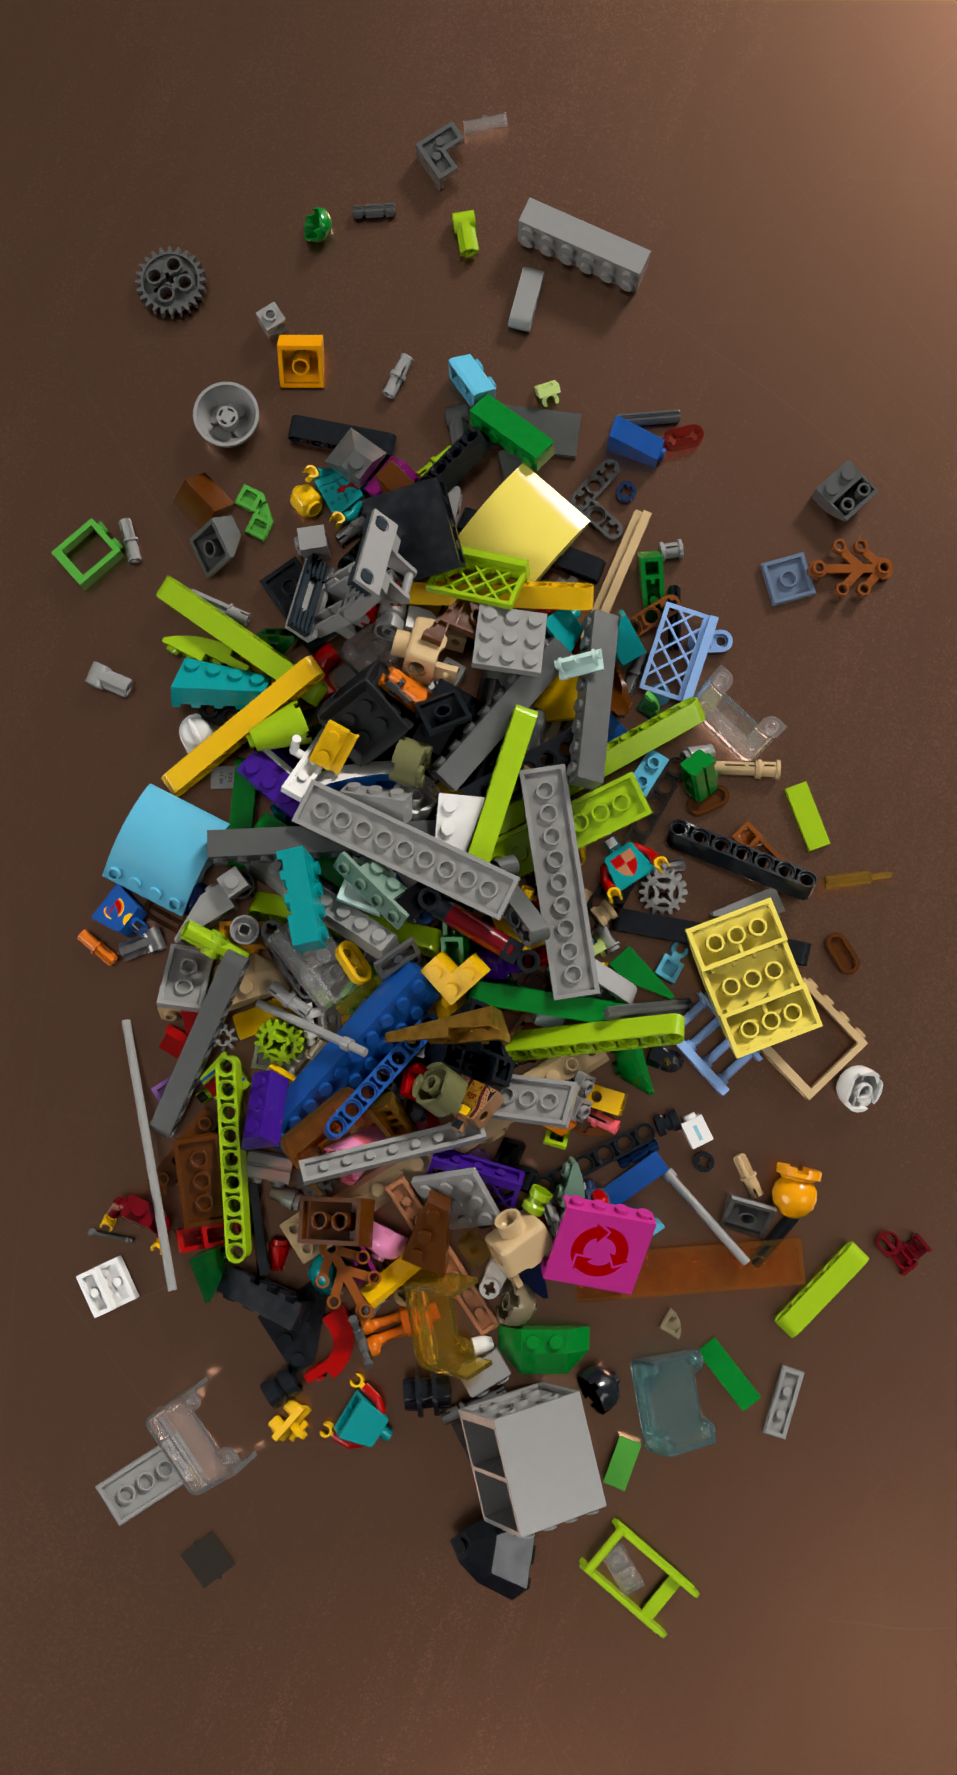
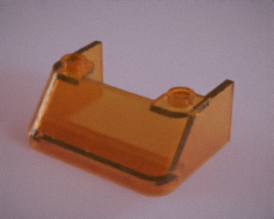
[280,1087,393,1197]

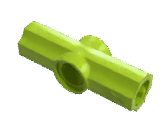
[179,919,250,960]

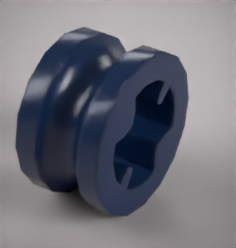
[616,481,636,503]

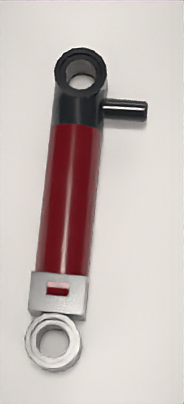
[416,887,540,973]

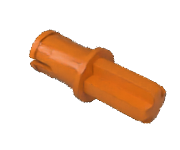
[77,928,118,966]

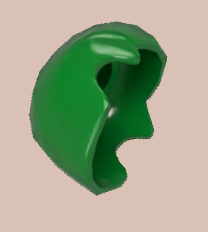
[304,207,332,243]

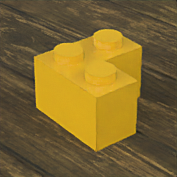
[420,951,491,1006]

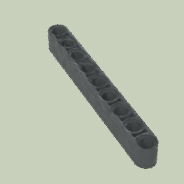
[149,949,250,1139]

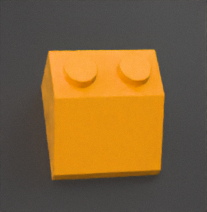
[277,335,324,388]

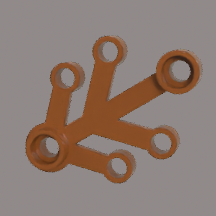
[807,539,894,597]
[315,1245,381,1320]

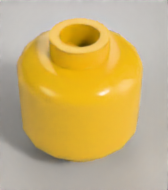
[290,484,323,517]

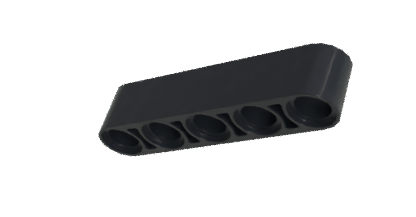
[287,415,397,460]

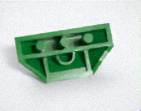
[609,1017,655,1096]
[498,1325,589,1374]

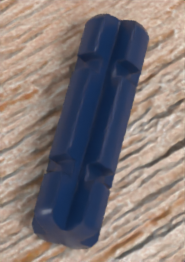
[617,1139,660,1169]

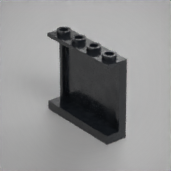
[361,477,467,582]

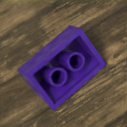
[241,1070,289,1150]

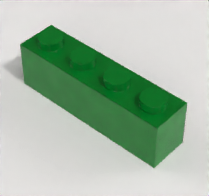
[469,393,555,471]

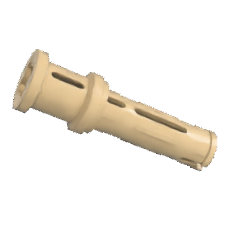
[714,759,781,780]

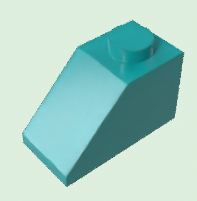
[615,609,646,665]

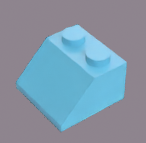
[448,354,497,408]

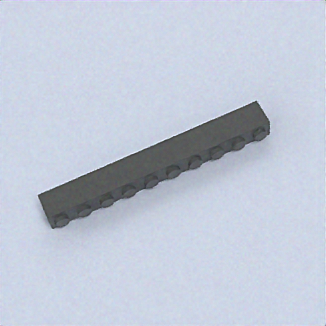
[207,820,436,866]

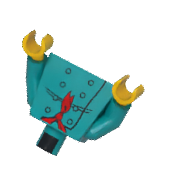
[302,465,370,529]

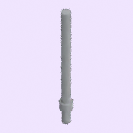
[256,999,369,1057]
[661,1168,750,1266]

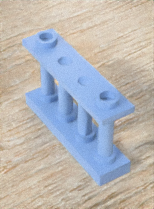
[675,991,763,1096]

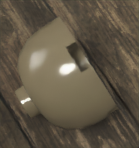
[496,1279,538,1326]

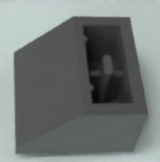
[811,459,879,522]

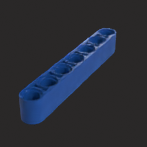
[323,1014,438,1140]

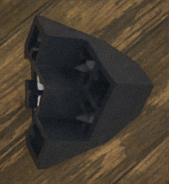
[423,998,515,1087]
[450,1519,536,1600]

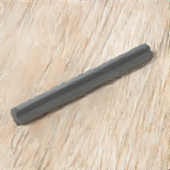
[603,998,694,1020]

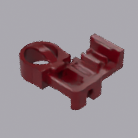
[875,1230,932,1276]

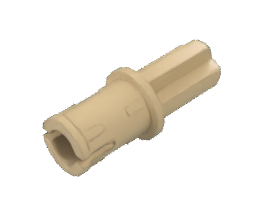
[733,1153,764,1199]

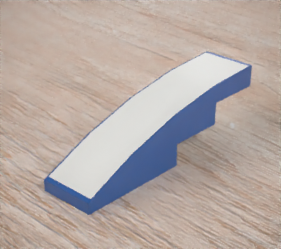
[315,760,394,792]

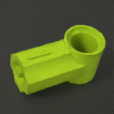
[452,210,479,258]

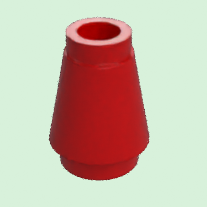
[268,1235,291,1272]

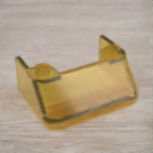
[404,1272,493,1381]

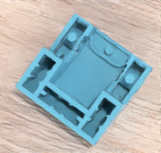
[102,783,230,917]

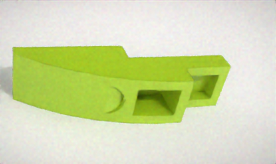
[162,635,252,672]

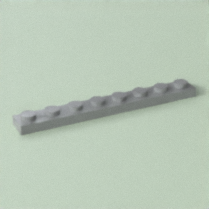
[299,1123,487,1186]

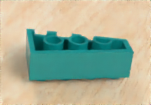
[170,657,271,710]
[276,845,329,953]

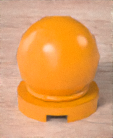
[772,1162,822,1219]

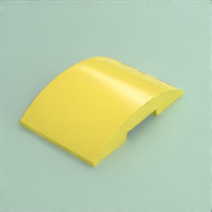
[454,463,591,609]
[685,897,823,1059]

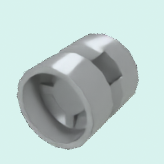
[374,604,407,641]
[230,915,260,945]

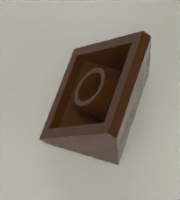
[173,472,235,529]

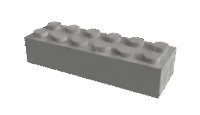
[518,197,651,293]

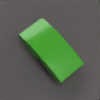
[603,1435,642,1492]

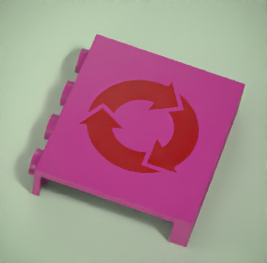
[540,1195,657,1295]

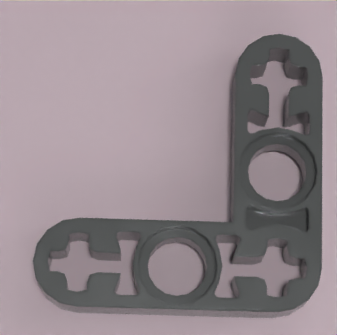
[570,459,623,542]

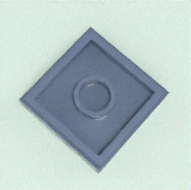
[760,552,816,607]

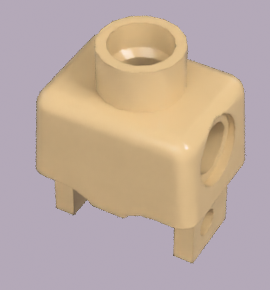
[391,617,467,686]
[485,1208,554,1289]

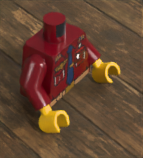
[100,1194,170,1255]

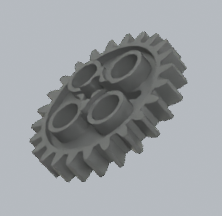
[135,246,207,319]

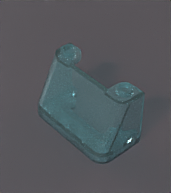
[631,1349,716,1457]

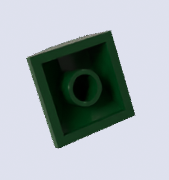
[188,1245,230,1304]

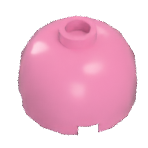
[367,1221,409,1262]

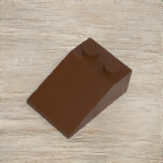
[297,1196,375,1247]

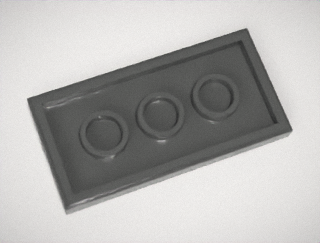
[489,404,581,459]

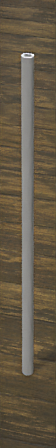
[121,1019,177,1292]

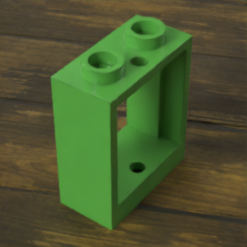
[51,518,125,590]

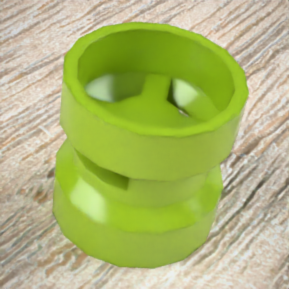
[522,1184,553,1217]

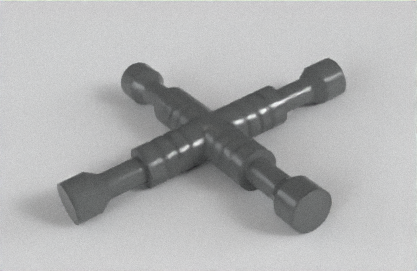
[348,1309,374,1369]

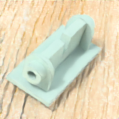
[554,648,604,681]

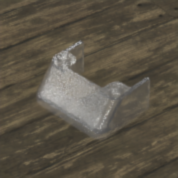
[146,1377,257,1495]

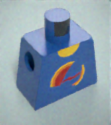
[91,884,148,937]

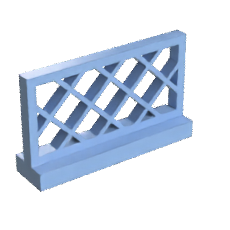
[638,602,719,702]

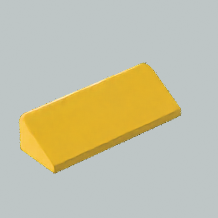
[232,991,299,1040]

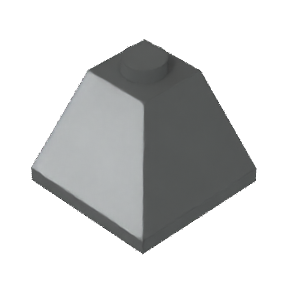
[325,428,387,489]
[189,515,241,579]

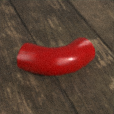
[312,642,341,704]

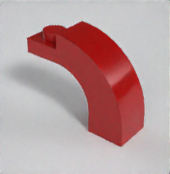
[304,1303,355,1384]

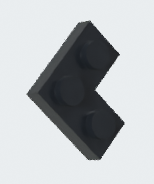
[493,1137,538,1193]

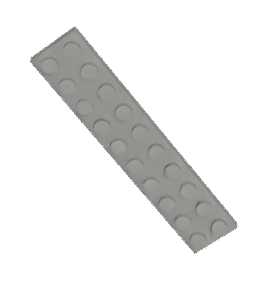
[519,764,600,1000]
[291,779,521,921]

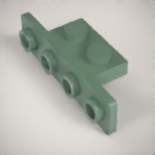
[333,851,409,930]

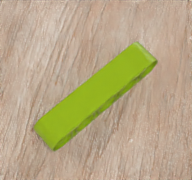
[774,1241,869,1338]

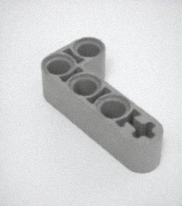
[544,959,637,1004]

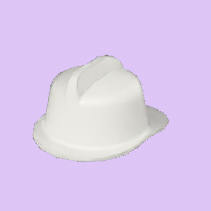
[179,714,216,754]

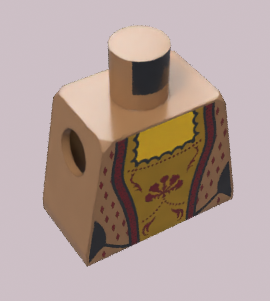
[451,1074,504,1134]

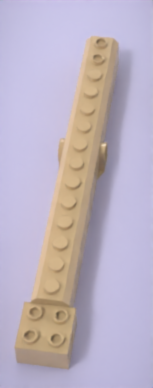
[279,1052,610,1264]

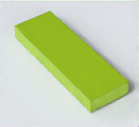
[784,781,831,852]

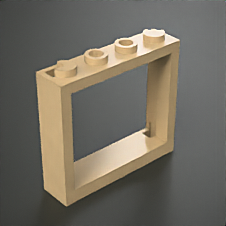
[761,977,868,1100]

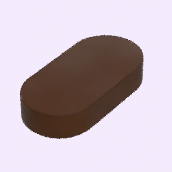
[686,785,729,817]
[824,933,860,975]

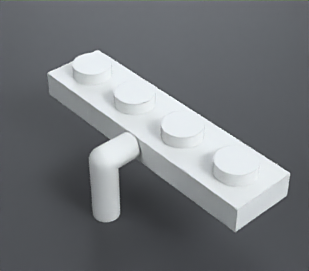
[281,727,324,802]

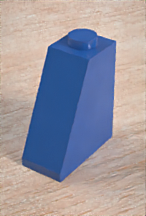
[606,415,666,467]

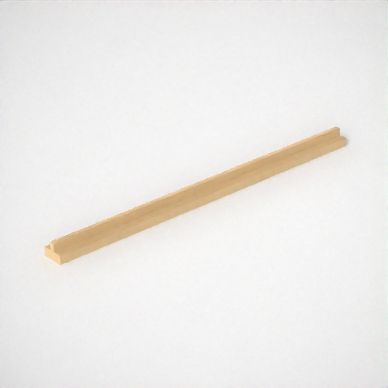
[501,509,652,835]

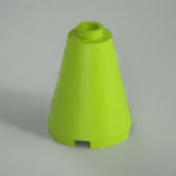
[246,700,312,751]

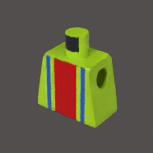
[195,1051,252,1105]

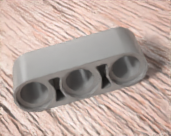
[508,266,545,332]

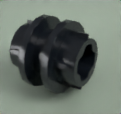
[403,1368,452,1418]

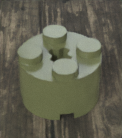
[389,736,434,789]
[412,1062,468,1117]

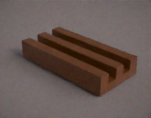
[144,900,189,933]

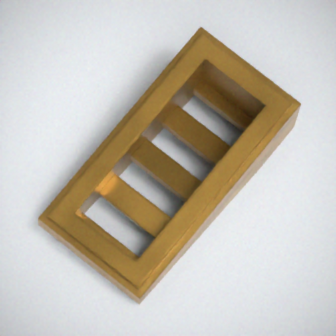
[371,1091,415,1137]

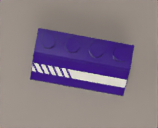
[237,749,301,826]

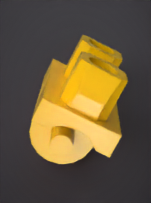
[268,1399,312,1442]

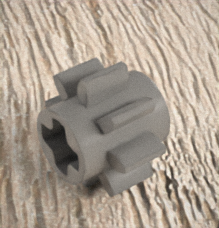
[213,1024,239,1052]

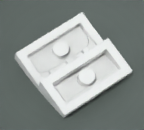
[76,1255,140,1318]

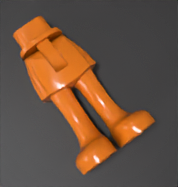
[360,1301,441,1358]

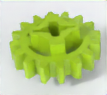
[254,1017,305,1066]

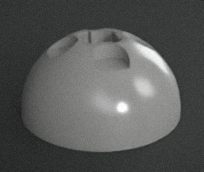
[193,382,259,448]

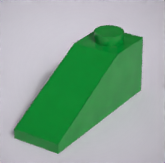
[637,550,666,623]
[608,946,675,1000]

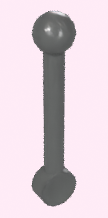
[88,1228,135,1243]

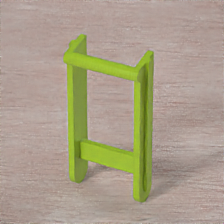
[579,1518,700,1638]

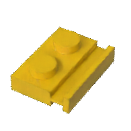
[309,719,359,776]

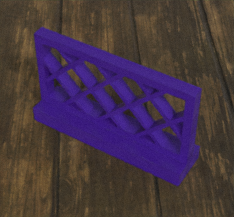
[428,1149,525,1213]

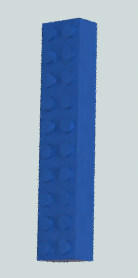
[272,961,441,1157]

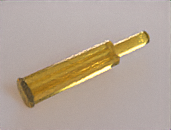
[824,871,893,890]
[335,975,381,1016]

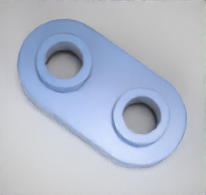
[687,630,733,653]

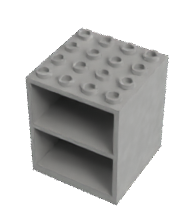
[458,1382,607,1539]

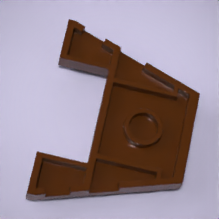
[421,599,504,674]

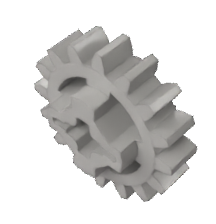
[638,866,688,916]

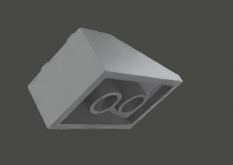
[174,883,240,945]

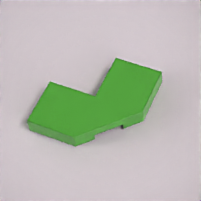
[235,484,274,543]

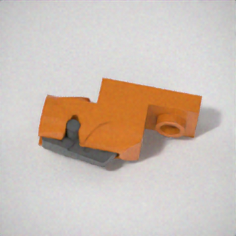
[378,667,433,712]

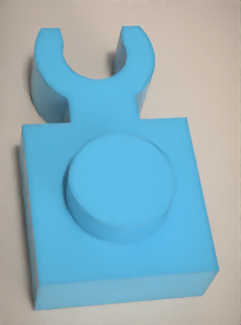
[654,942,688,985]

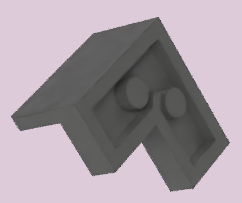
[415,121,464,191]

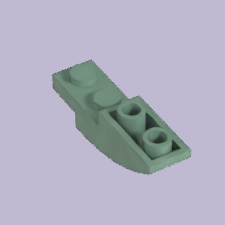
[553,1156,585,1240]

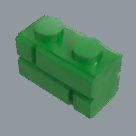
[680,749,719,802]

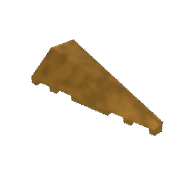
[385,1006,510,1044]

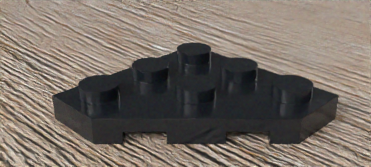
[258,1280,328,1375]

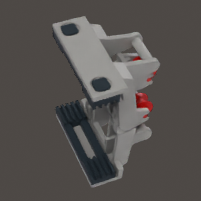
[285,509,417,643]

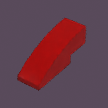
[174,1222,242,1253]

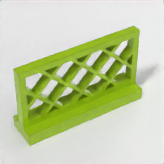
[426,546,530,610]

